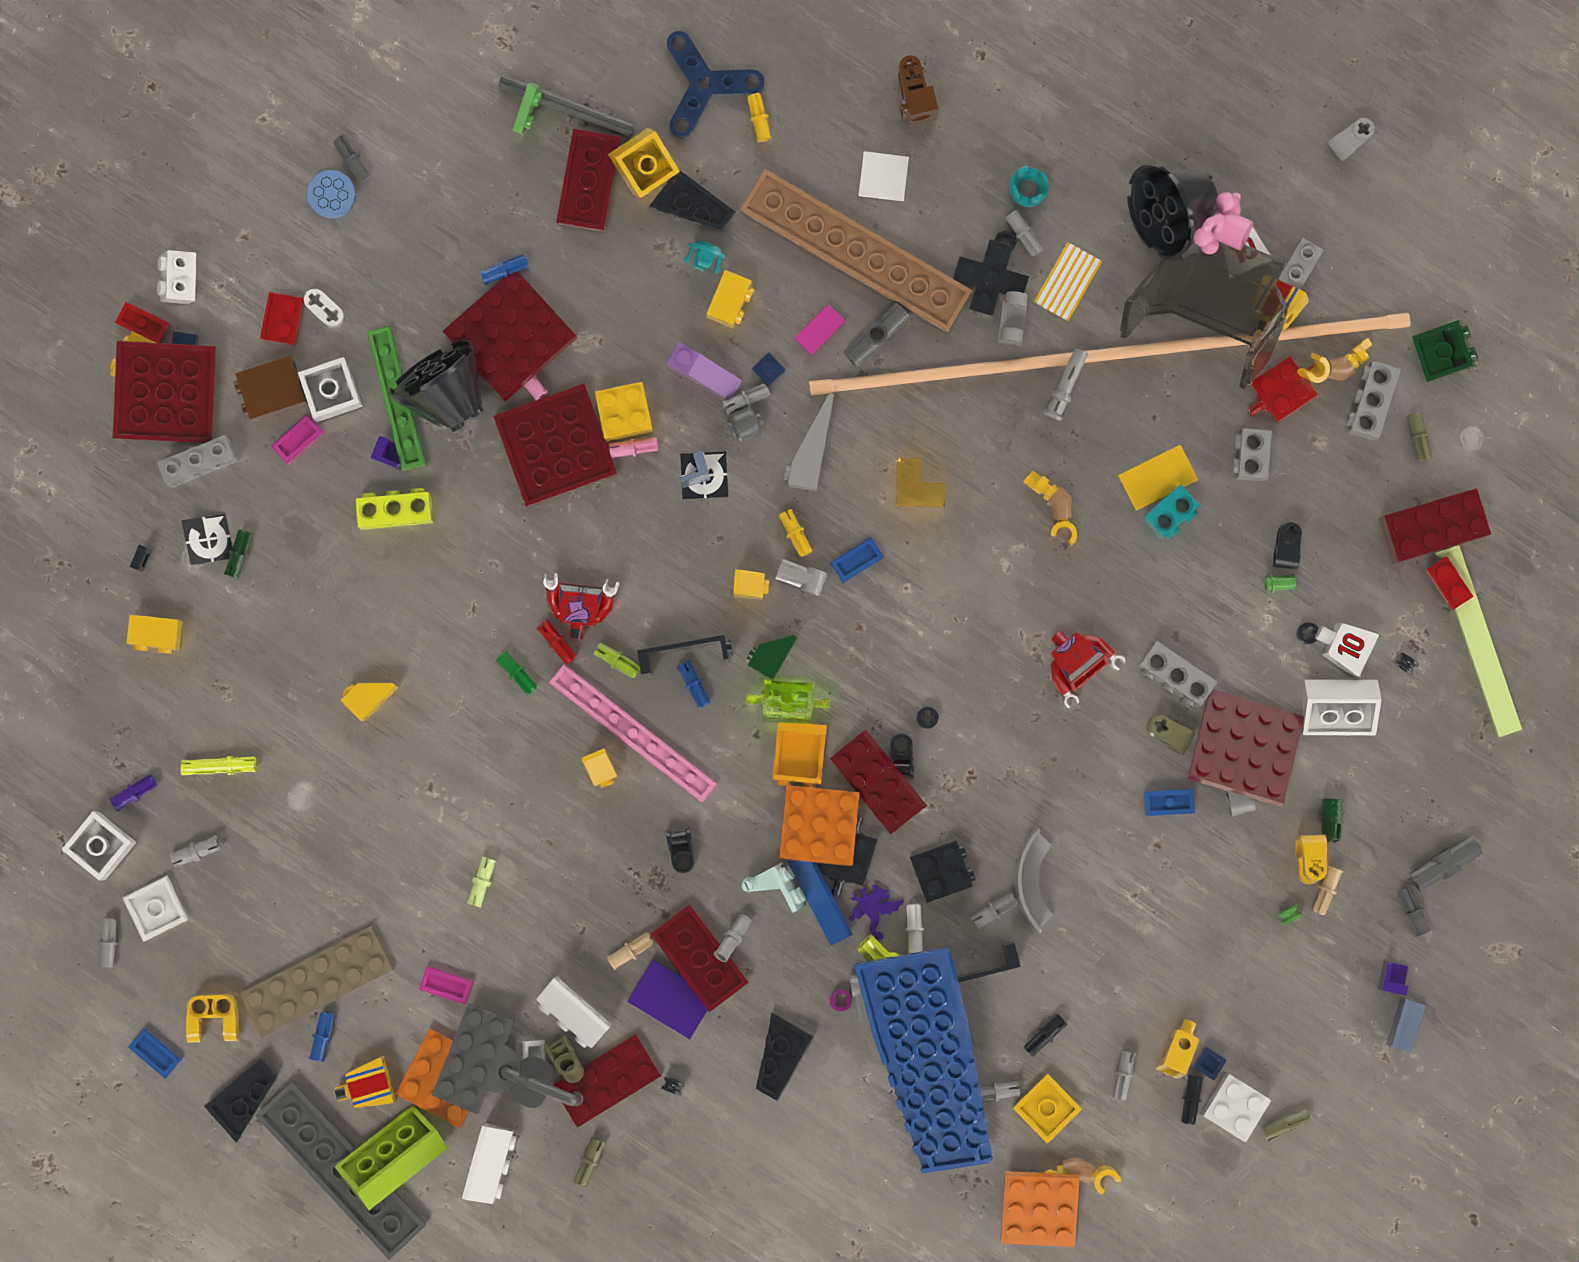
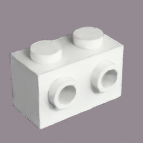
[157,250,196,304]

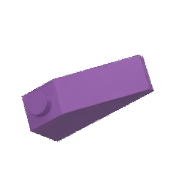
[667,342,743,400]

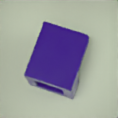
[371,435,401,471]
[1378,961,1408,996]

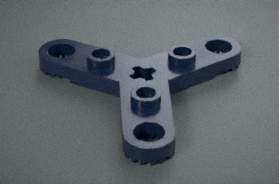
[667,31,764,139]

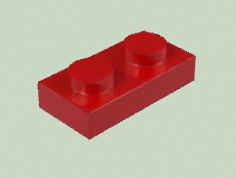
[115,302,170,343]
[1425,556,1474,611]

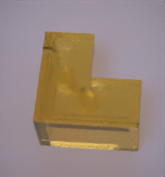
[895,457,946,510]

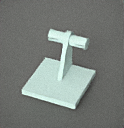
[742,862,806,912]

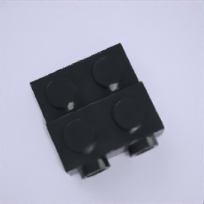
[910,840,976,903]

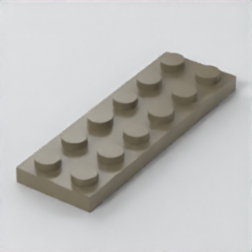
[239,926,394,1037]

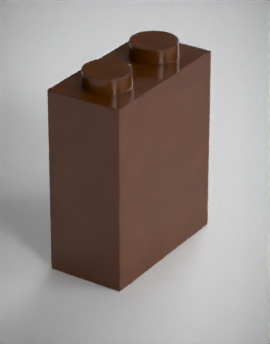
[234,355,308,423]

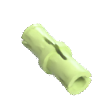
[467,856,496,908]

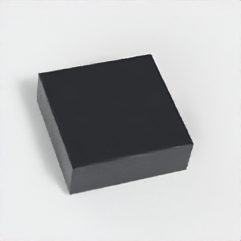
[129,544,152,572]

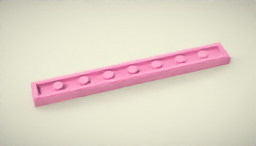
[549,664,717,803]

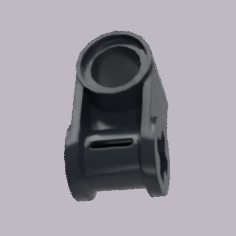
[1273,522,1302,570]
[890,733,914,780]
[665,826,695,874]

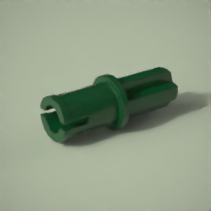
[224,529,252,579]

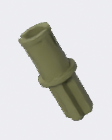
[1407,412,1432,461]
[1262,1109,1311,1141]
[574,1137,606,1187]

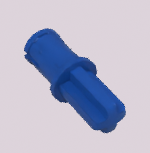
[480,255,528,285]
[676,660,710,709]
[309,1012,334,1062]

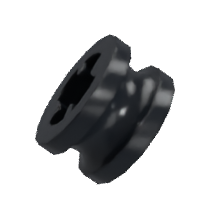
[995,230,1017,252]
[1296,622,1319,645]
[1394,652,1419,675]
[916,707,939,729]
[661,1077,685,1096]

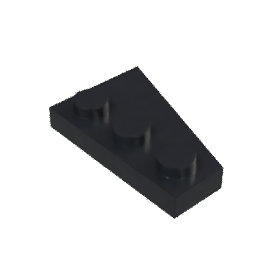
[649,170,736,232]
[756,1012,814,1101]
[204,1057,277,1143]

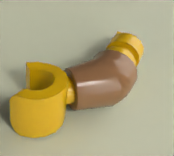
[1297,338,1372,383]
[1023,471,1078,546]
[1044,1158,1121,1195]

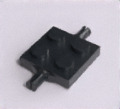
[818,815,878,897]

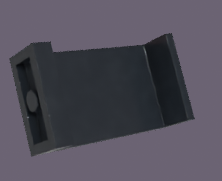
[637,635,733,677]
[957,942,1021,983]

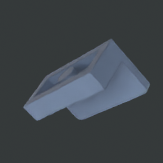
[679,450,711,488]
[1386,998,1426,1052]

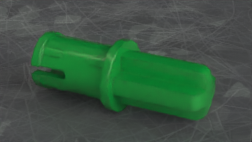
[496,651,537,695]

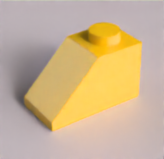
[733,569,769,600]
[340,683,398,722]
[581,749,618,789]

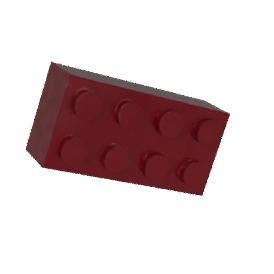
[1379,488,1491,564]

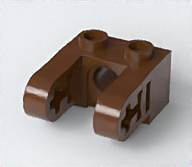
[898,55,938,126]

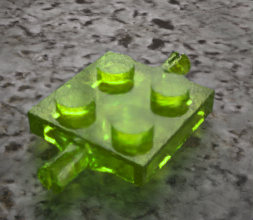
[746,680,830,724]

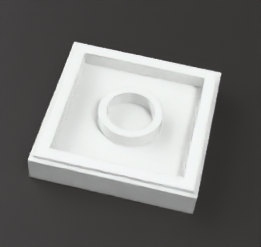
[122,876,189,942]

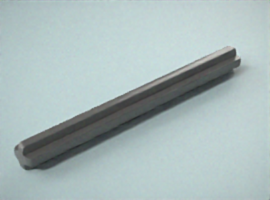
[498,75,635,137]

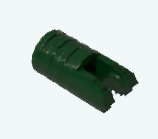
[1321,799,1344,843]

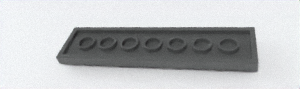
[256,1081,426,1260]

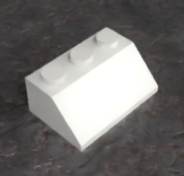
[1302,680,1382,735]
[536,977,612,1048]
[462,1122,517,1204]

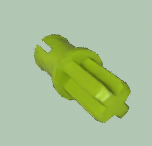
[594,642,640,678]

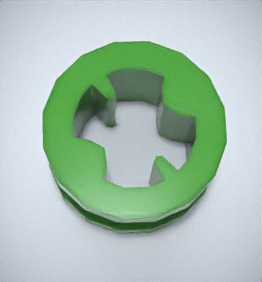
[1277,904,1302,925]

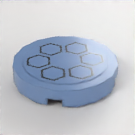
[307,170,356,219]

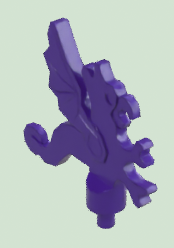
[848,884,904,941]

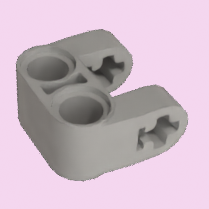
[997,291,1028,346]

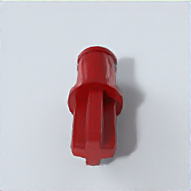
[536,619,577,664]

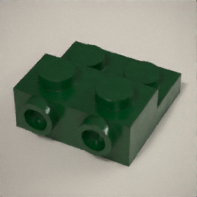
[1412,320,1479,382]

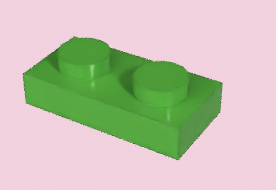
[512,82,542,134]

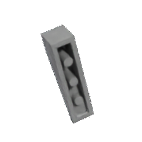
[784,393,834,492]

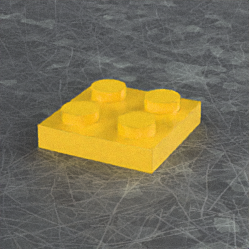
[1012,1074,1082,1144]

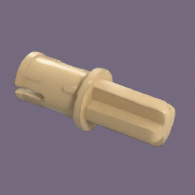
[1312,866,1343,915]
[607,933,654,970]

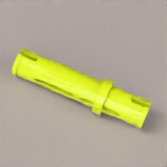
[181,756,257,776]

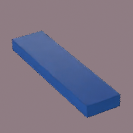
[787,860,853,946]

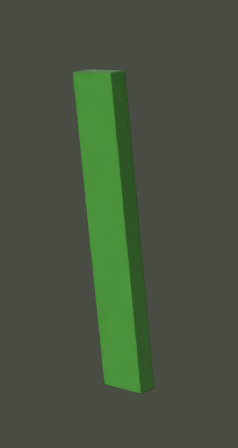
[367,326,426,471]

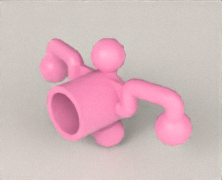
[1194,192,1253,254]

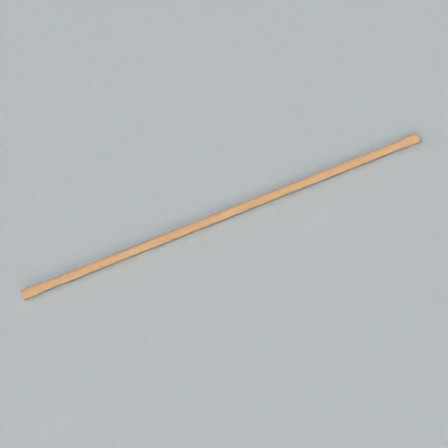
[809,313,1410,396]

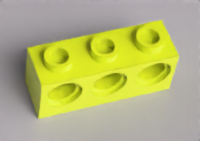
[356,488,433,530]

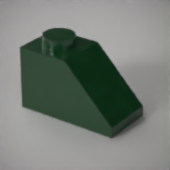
[746,635,797,681]

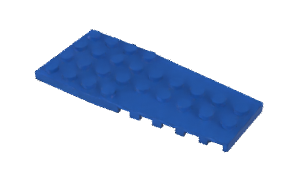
[854,947,993,1173]

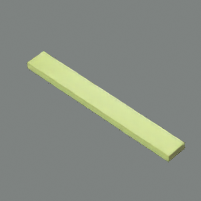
[1435,545,1522,737]

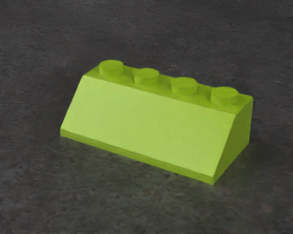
[334,1105,447,1210]

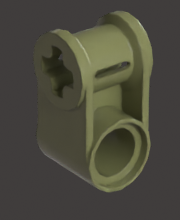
[1147,715,1196,755]
[543,1033,584,1083]

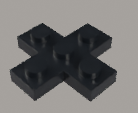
[953,240,1029,316]

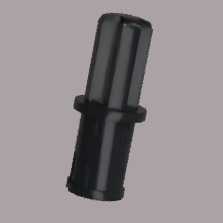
[1024,1014,1068,1057]
[1181,1075,1204,1125]

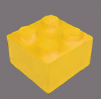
[608,128,680,198]
[595,382,653,443]

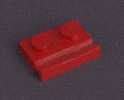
[260,291,304,346]

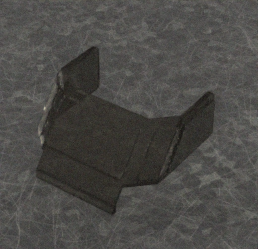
[1120,242,1289,390]

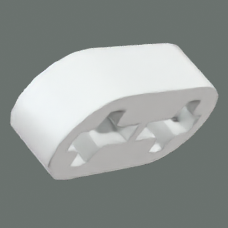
[304,289,345,328]

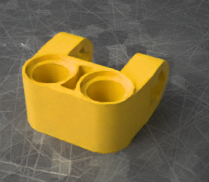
[1295,835,1327,885]
[186,994,239,1043]

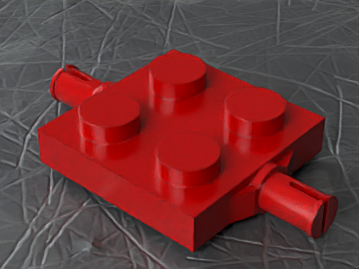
[1247,356,1318,423]

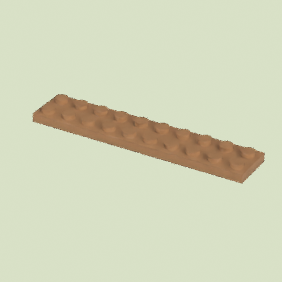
[740,169,973,333]

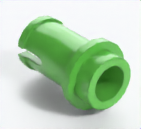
[1264,574,1296,593]

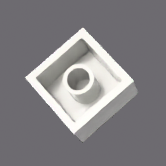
[298,357,363,422]
[62,811,136,881]
[1200,1072,1271,1142]

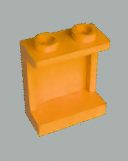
[772,721,827,788]

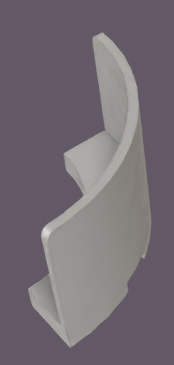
[1014,828,1053,933]

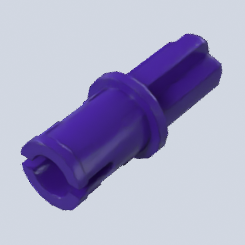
[109,775,158,811]

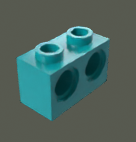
[1142,484,1200,540]

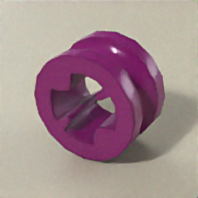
[829,989,852,1012]

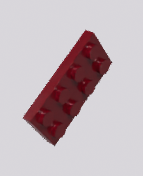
[556,128,621,232]
[830,729,927,835]
[650,904,749,1013]
[552,1034,661,1128]

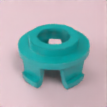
[1009,166,1049,207]
[683,240,726,274]

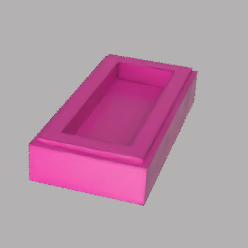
[794,304,846,356]
[271,414,324,465]
[419,966,474,1005]

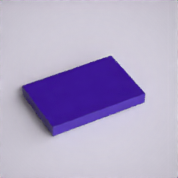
[627,959,707,1040]

